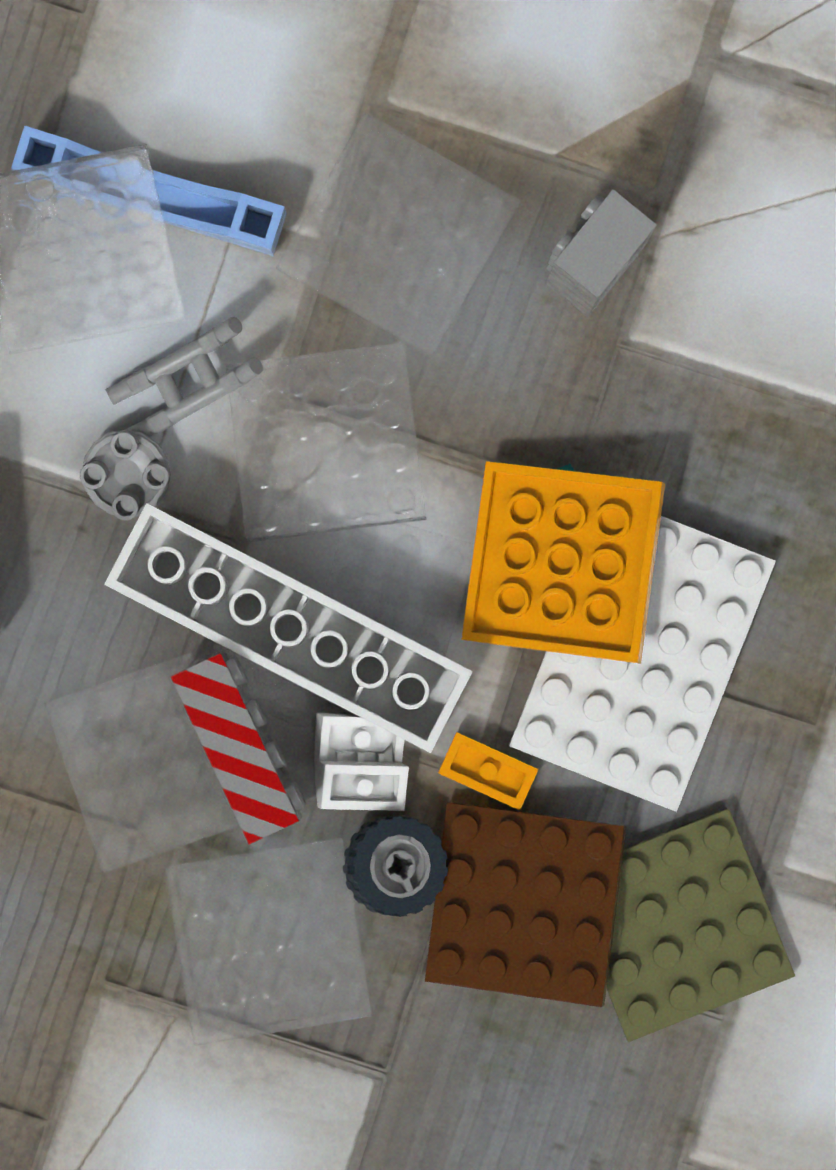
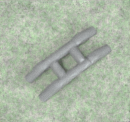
[105,317,263,437]

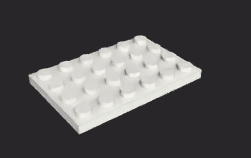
[509,516,776,812]

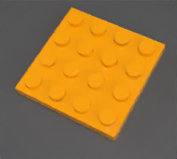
[461,461,665,664]

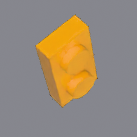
[438,732,539,810]

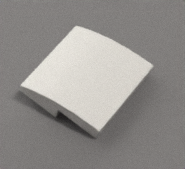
[314,713,409,811]

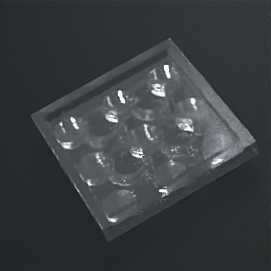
[323,508,475,657]

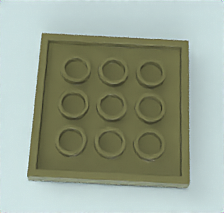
[607,808,795,1042]

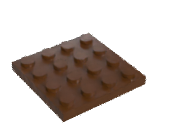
[425,802,626,1007]

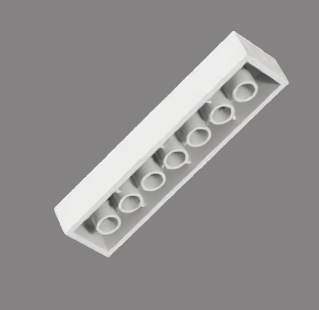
[104,503,473,753]

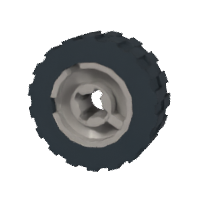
[343,816,448,917]

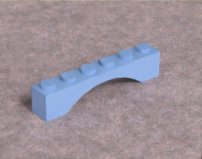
[11,126,287,256]

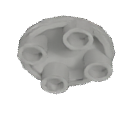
[80,430,171,520]

